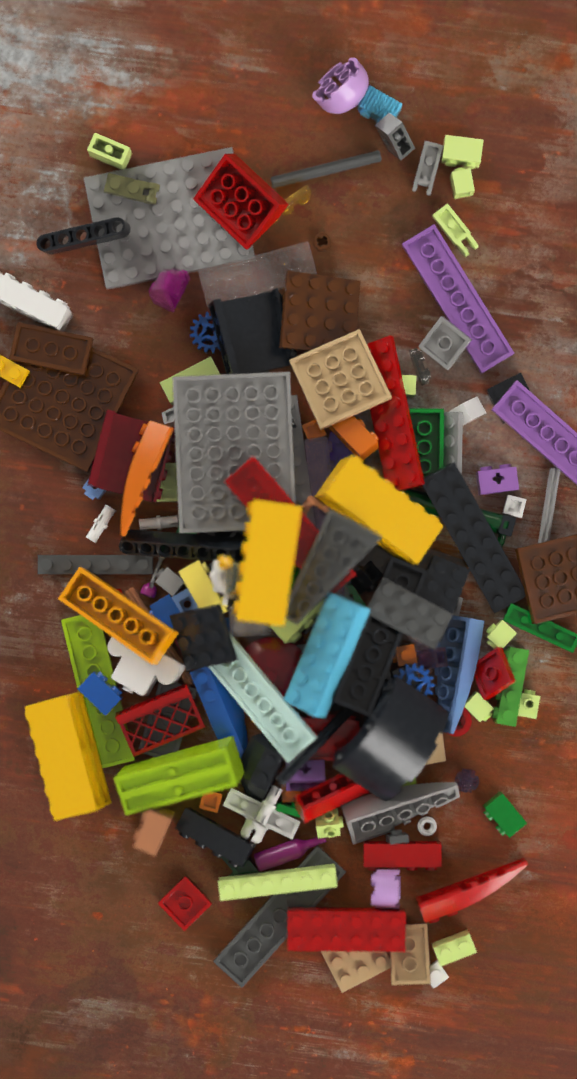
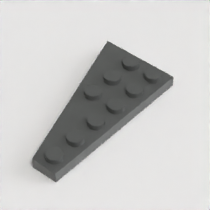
[285,509,383,624]

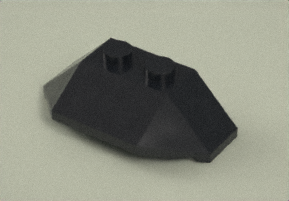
[240,732,285,802]

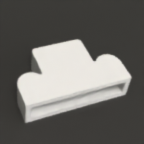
[107,637,186,696]

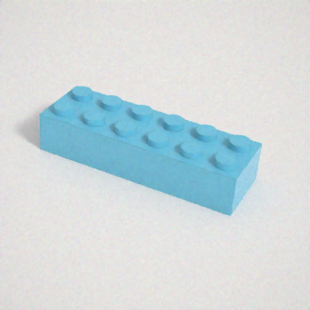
[284,592,371,718]

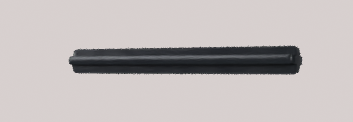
[276,707,354,786]

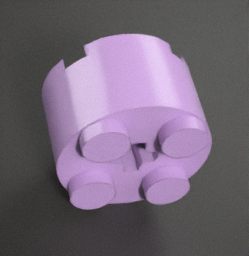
[371,869,401,909]

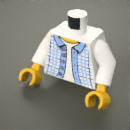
[210,555,242,607]

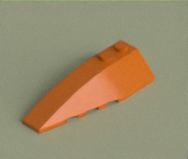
[120,421,173,537]

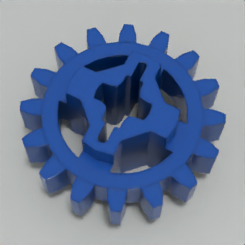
[189,312,220,354]
[394,663,435,696]

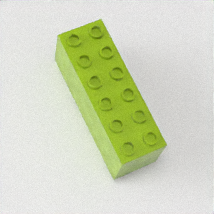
[114,736,245,815]

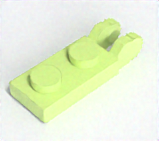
[432,204,478,257]

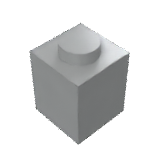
[155,567,185,596]

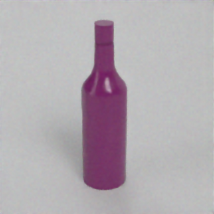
[254,837,326,872]

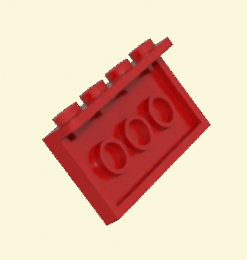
[300,713,360,761]

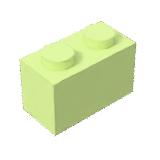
[87,133,132,170]
[441,135,483,169]
[431,930,477,967]

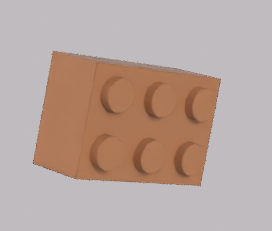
[132,806,175,856]

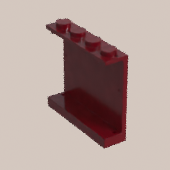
[87,409,175,503]

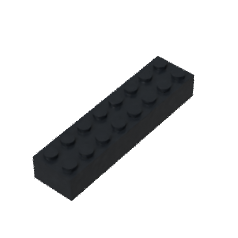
[332,557,428,717]

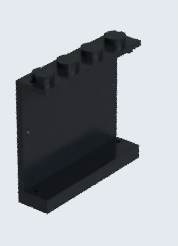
[208,288,297,374]

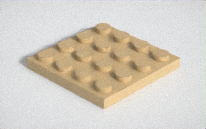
[289,329,392,430]

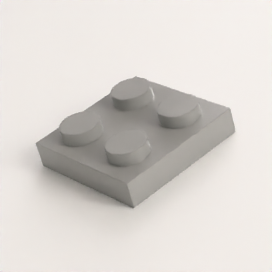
[418,316,472,370]

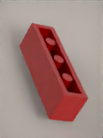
[294,773,370,823]
[363,841,442,871]

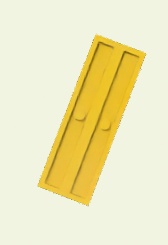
[315,456,443,565]
[233,499,302,626]
[25,691,112,821]

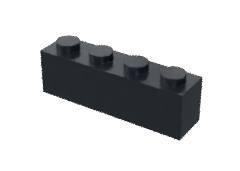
[175,807,256,868]

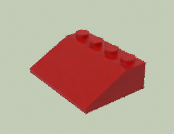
[193,154,289,250]

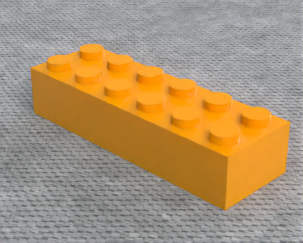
[58,567,178,665]

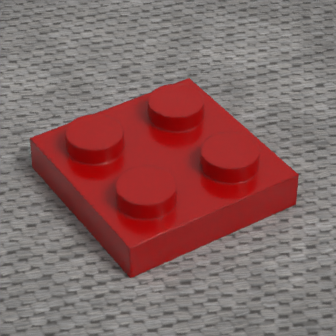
[474,647,516,700]
[158,875,212,931]

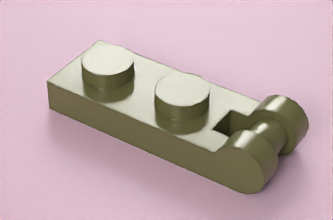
[104,173,160,205]

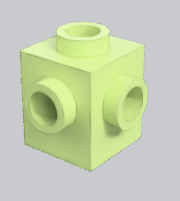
[315,808,344,838]

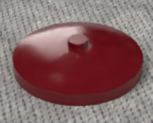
[244,637,303,708]

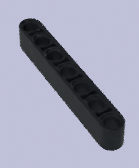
[119,529,248,563]

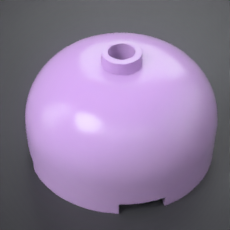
[313,58,369,114]

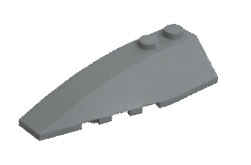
[341,782,460,845]

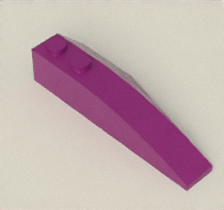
[149,270,190,313]

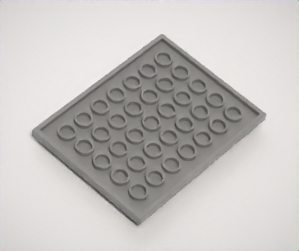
[84,147,255,290]
[173,372,296,533]

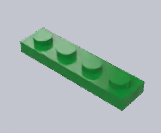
[503,603,577,653]

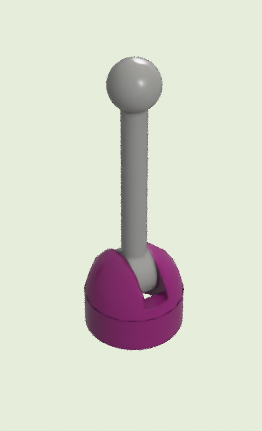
[140,557,166,598]

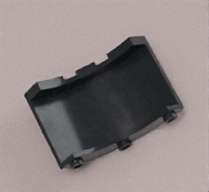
[333,676,449,802]

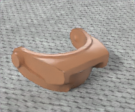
[301,495,330,517]

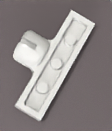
[223,788,300,844]

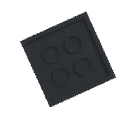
[170,603,237,671]

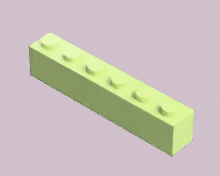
[218,863,337,901]

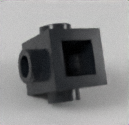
[349,561,383,594]

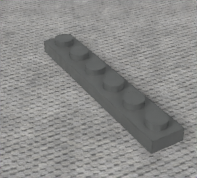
[38,555,153,574]

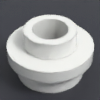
[417,816,437,836]

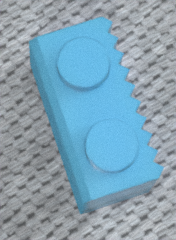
[358,85,402,123]

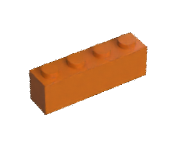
[328,416,379,461]

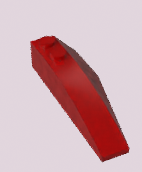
[416,858,528,924]

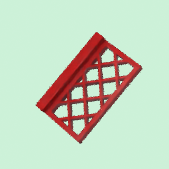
[115,683,205,757]

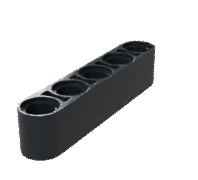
[36,217,131,255]

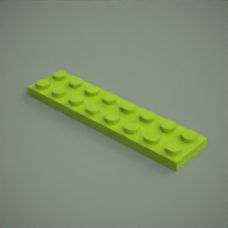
[61,615,135,768]

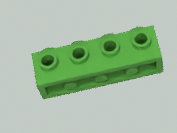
[492,646,529,727]

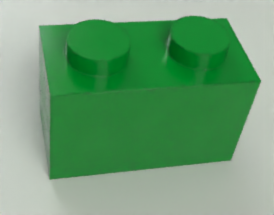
[482,791,527,838]

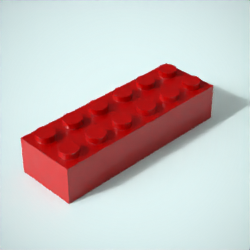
[287,907,406,952]

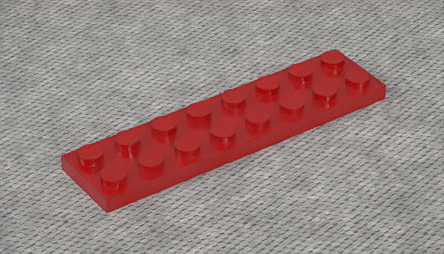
[367,336,425,492]
[224,456,356,598]

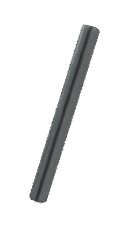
[271,150,381,188]

